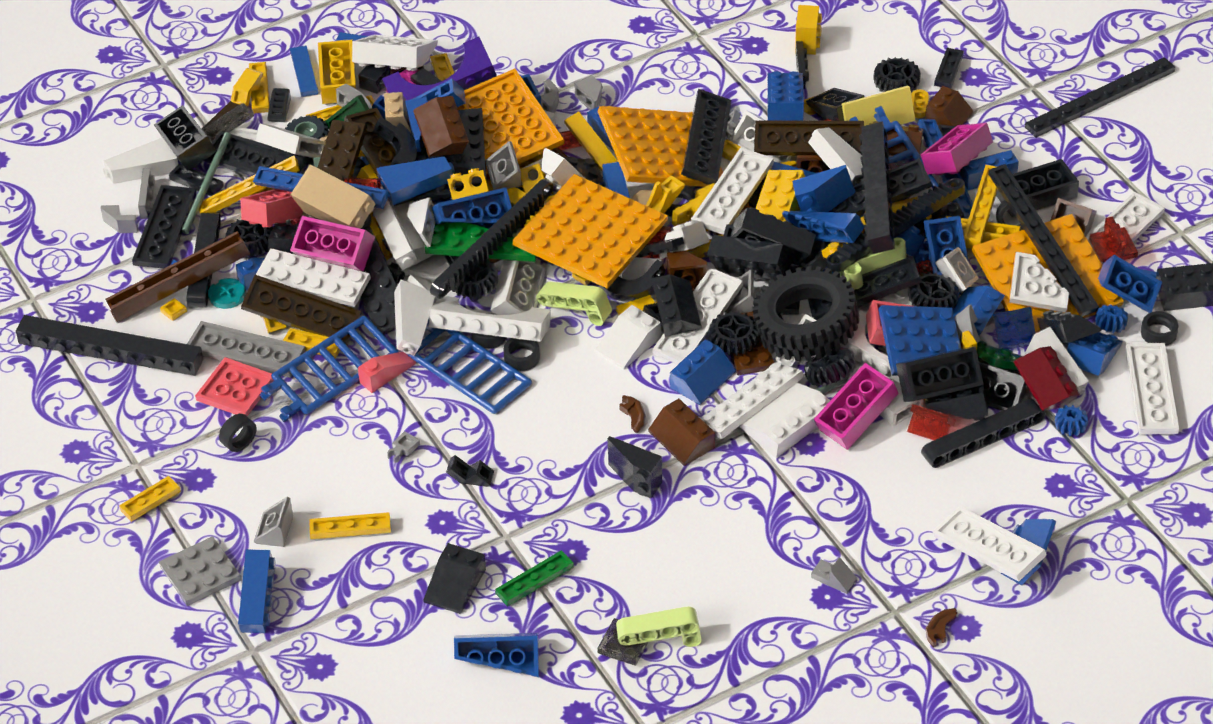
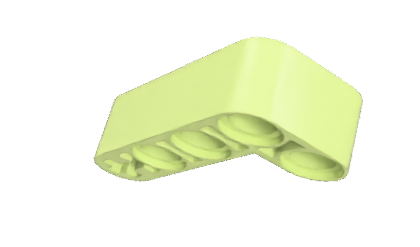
[837,238,906,290]
[536,282,612,326]
[616,606,702,647]

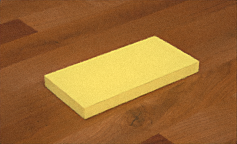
[842,86,915,126]

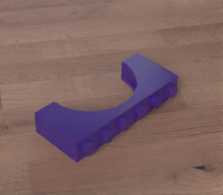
[382,36,497,101]

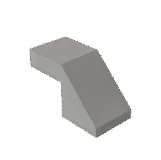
[541,79,559,113]
[100,205,138,233]

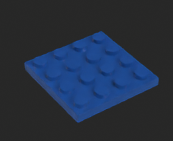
[878,305,961,376]

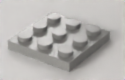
[159,536,241,606]

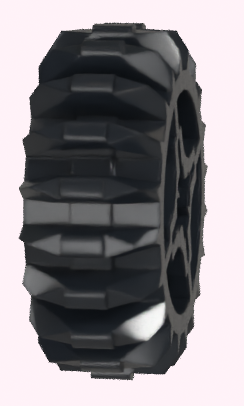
[873,57,921,93]
[225,219,273,259]
[452,259,499,299]
[908,272,959,310]
[708,310,760,356]
[804,347,856,387]

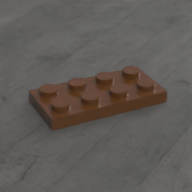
[731,311,774,376]

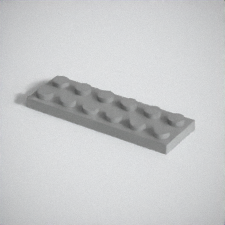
[187,321,306,378]

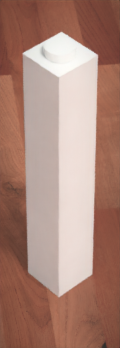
[364,178,419,270]

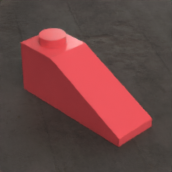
[358,352,416,393]

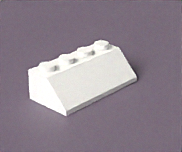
[730,110,797,163]
[491,260,546,315]

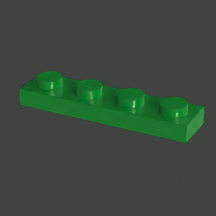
[495,550,574,607]

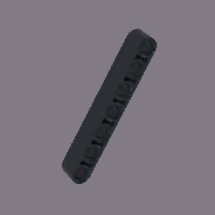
[186,213,221,307]
[921,399,1046,468]

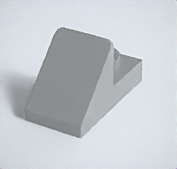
[811,558,857,594]

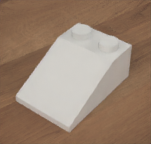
[595,305,661,370]

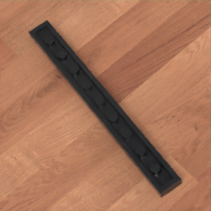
[1025,57,1175,138]
[988,164,1099,317]

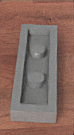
[138,168,155,219]

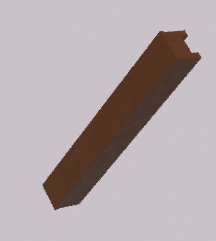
[105,232,250,323]

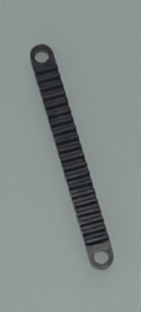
[826,178,965,272]
[430,179,553,299]

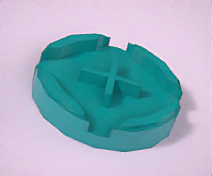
[208,278,246,309]

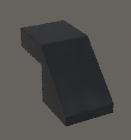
[446,455,494,487]

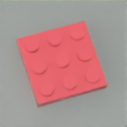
[195,357,274,416]

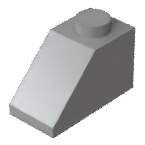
[574,75,603,110]

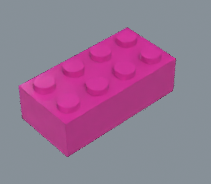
[920,123,993,176]
[290,216,375,272]
[814,363,899,450]

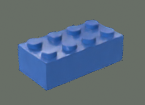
[767,71,804,121]

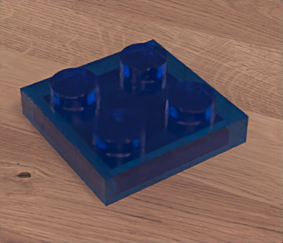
[993,307,1036,349]

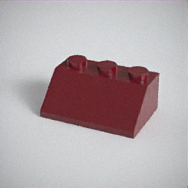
[1014,346,1080,411]

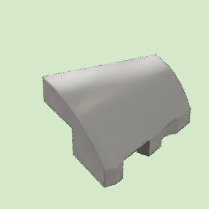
[954,305,980,346]

